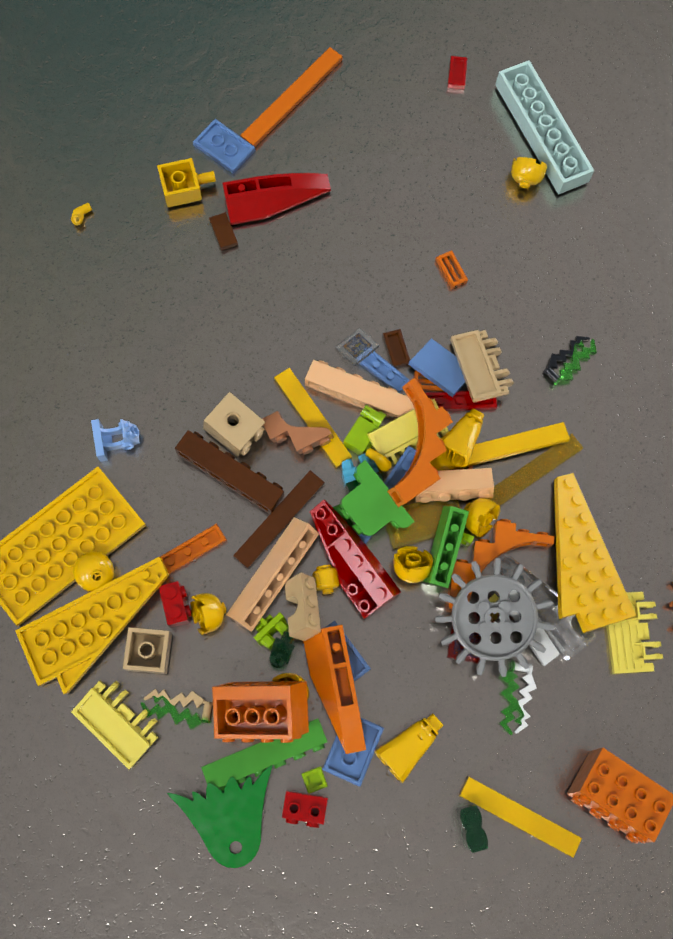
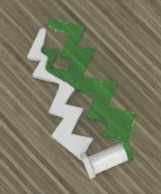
[499,661,537,735]

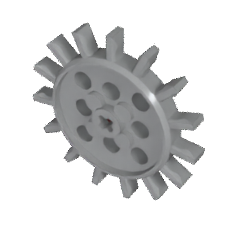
[435,558,554,677]

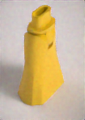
[438,409,484,468]
[374,713,443,783]

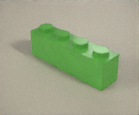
[423,506,469,588]

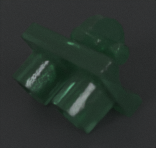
[269,631,295,668]

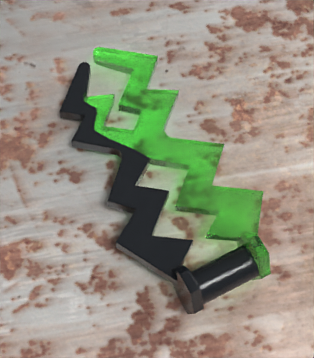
[543,336,597,386]

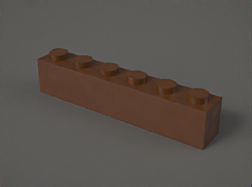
[175,430,284,514]

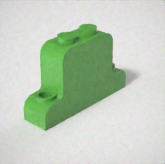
[340,460,415,536]

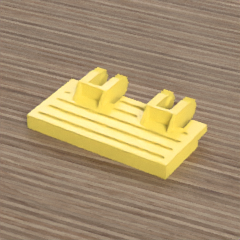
[367,399,449,467]
[606,592,663,674]
[71,680,159,769]

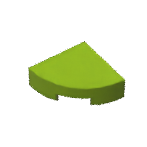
[461,532,474,547]

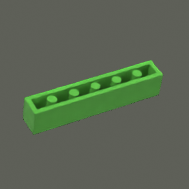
[201,718,328,791]

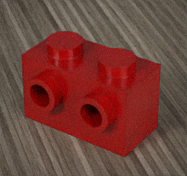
[159,581,192,628]
[282,791,328,828]

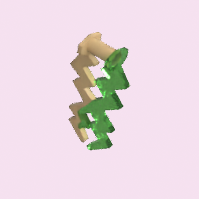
[141,689,213,730]

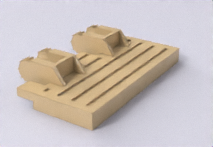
[450,330,514,403]

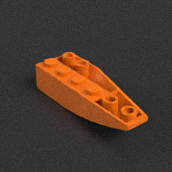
[303,625,366,754]

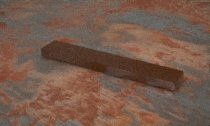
[233,470,325,569]

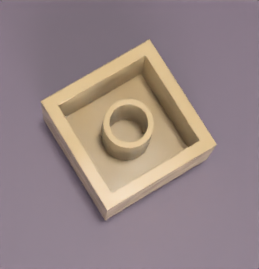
[123,627,172,674]

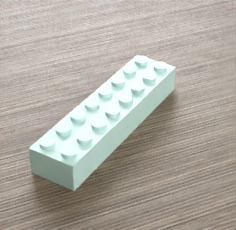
[495,60,594,195]

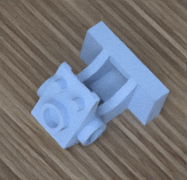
[91,419,140,462]

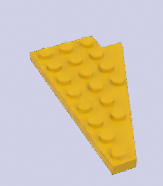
[554,473,636,633]
[15,557,169,694]

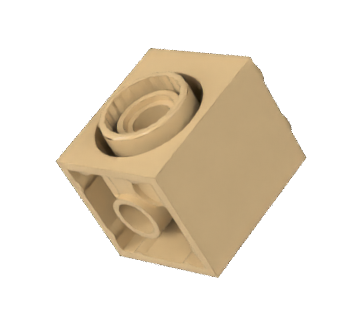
[203,392,265,458]

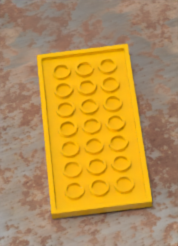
[0,467,146,626]

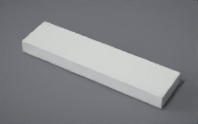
[508,590,560,666]

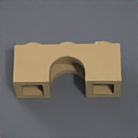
[285,573,321,641]

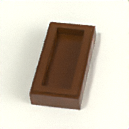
[209,212,238,251]
[382,329,410,368]

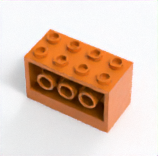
[212,681,309,743]

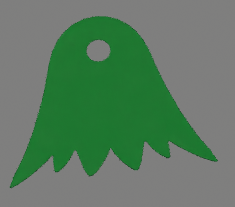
[167,765,272,868]

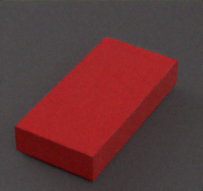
[448,56,468,90]

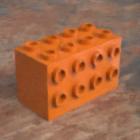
[567,748,673,844]

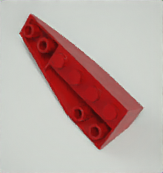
[222,173,331,225]
[310,500,401,619]

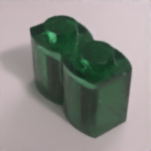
[457,804,488,853]

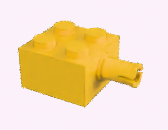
[157,158,216,207]

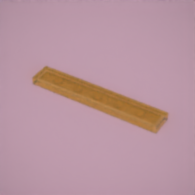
[488,434,583,506]

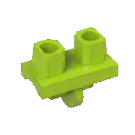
[253,612,289,650]

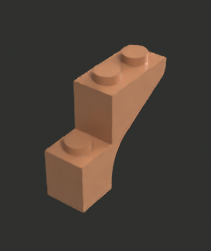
[262,411,334,455]

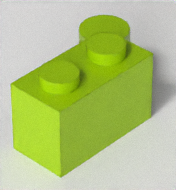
[343,404,387,456]

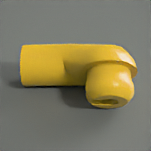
[71,202,92,225]
[365,448,392,472]

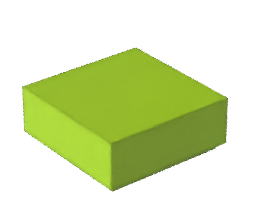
[301,766,328,794]

